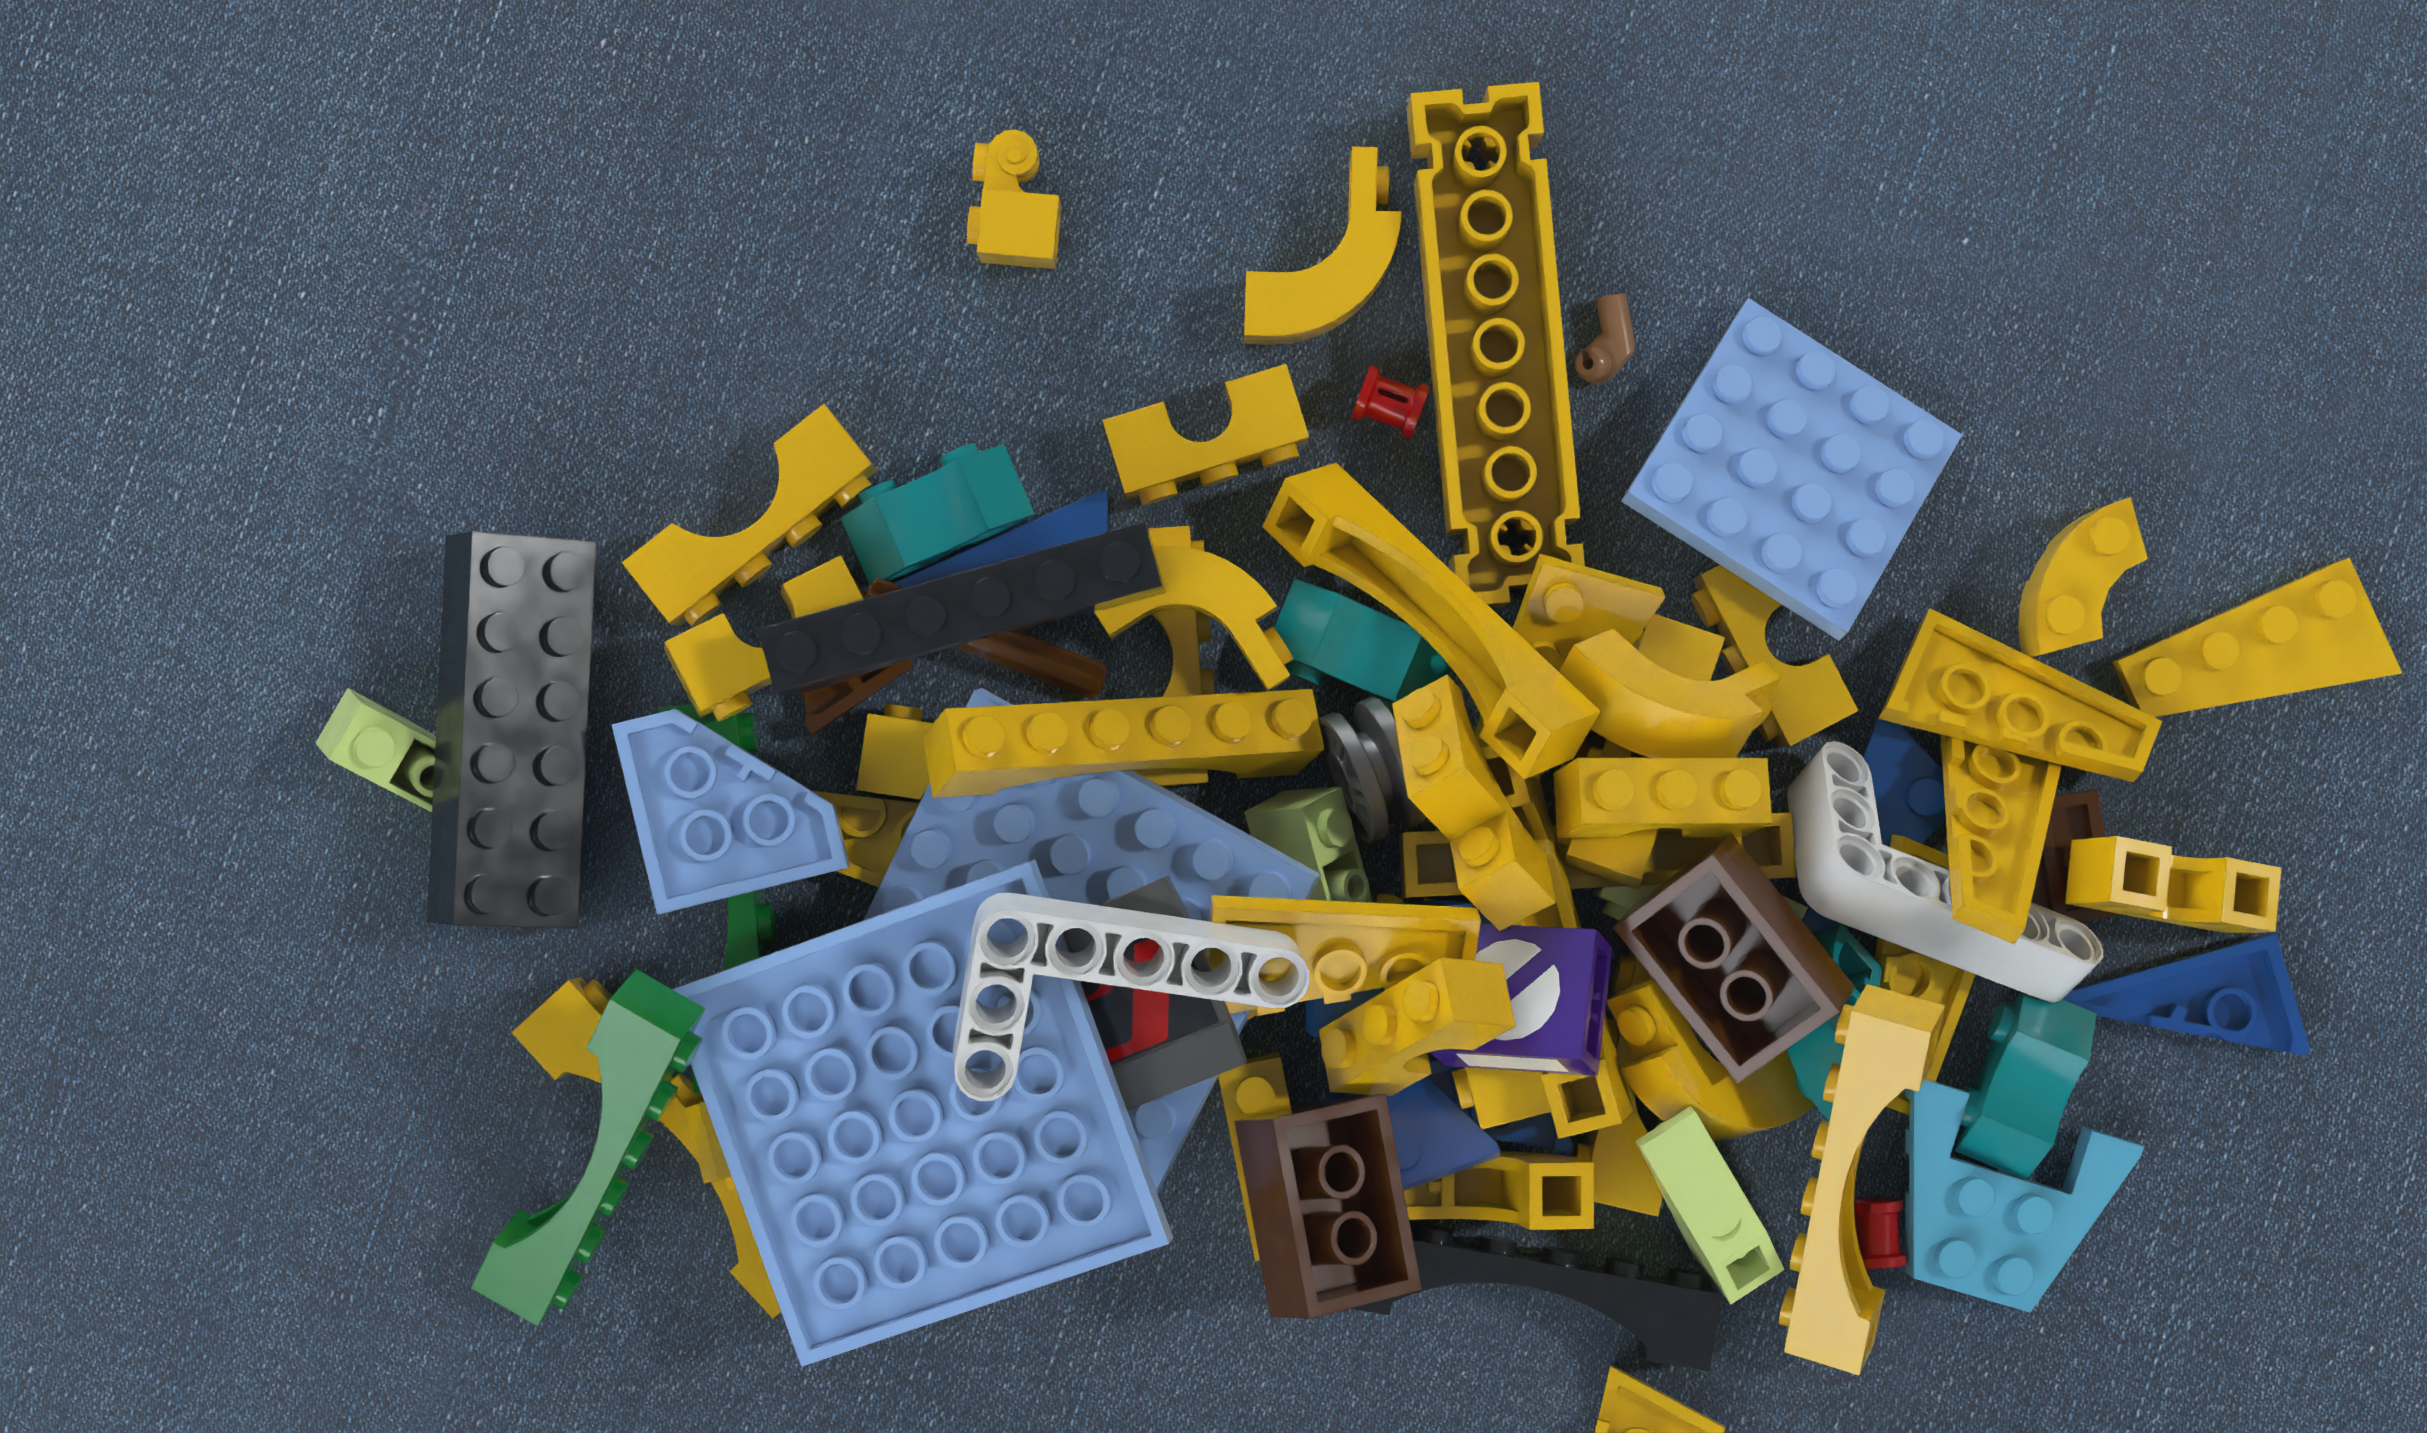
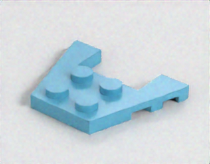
[1905,1079,2144,1313]

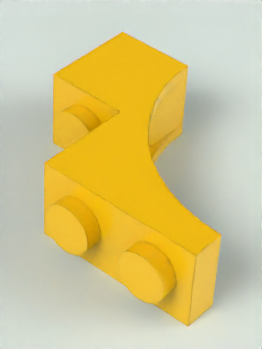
[1392,674,1556,931]

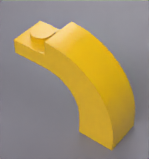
[1244,146,1402,345]
[1093,546,1294,691]
[1559,628,1782,758]
[1606,979,1815,1140]
[1404,1151,1594,1230]

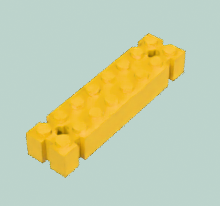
[1406,82,1585,608]

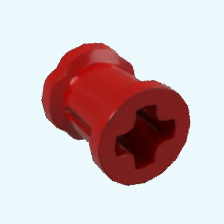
[1351,364,1430,440]
[1854,1197,1908,1269]

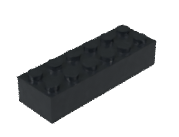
[427,531,596,928]

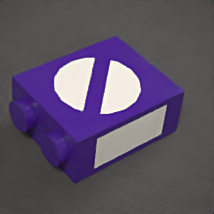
[1430,924,1612,1076]

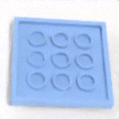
[1621,298,1962,641]

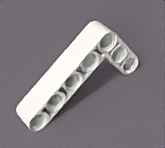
[1787,741,2103,1003]
[953,893,1309,1101]

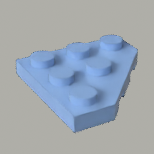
[612,709,850,915]

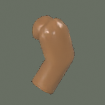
[1575,293,1635,384]

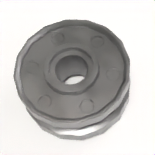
[1319,697,1426,844]

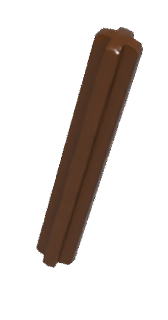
[865,578,1107,699]

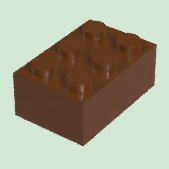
[1613,833,1855,1083]
[1234,1094,1422,1319]

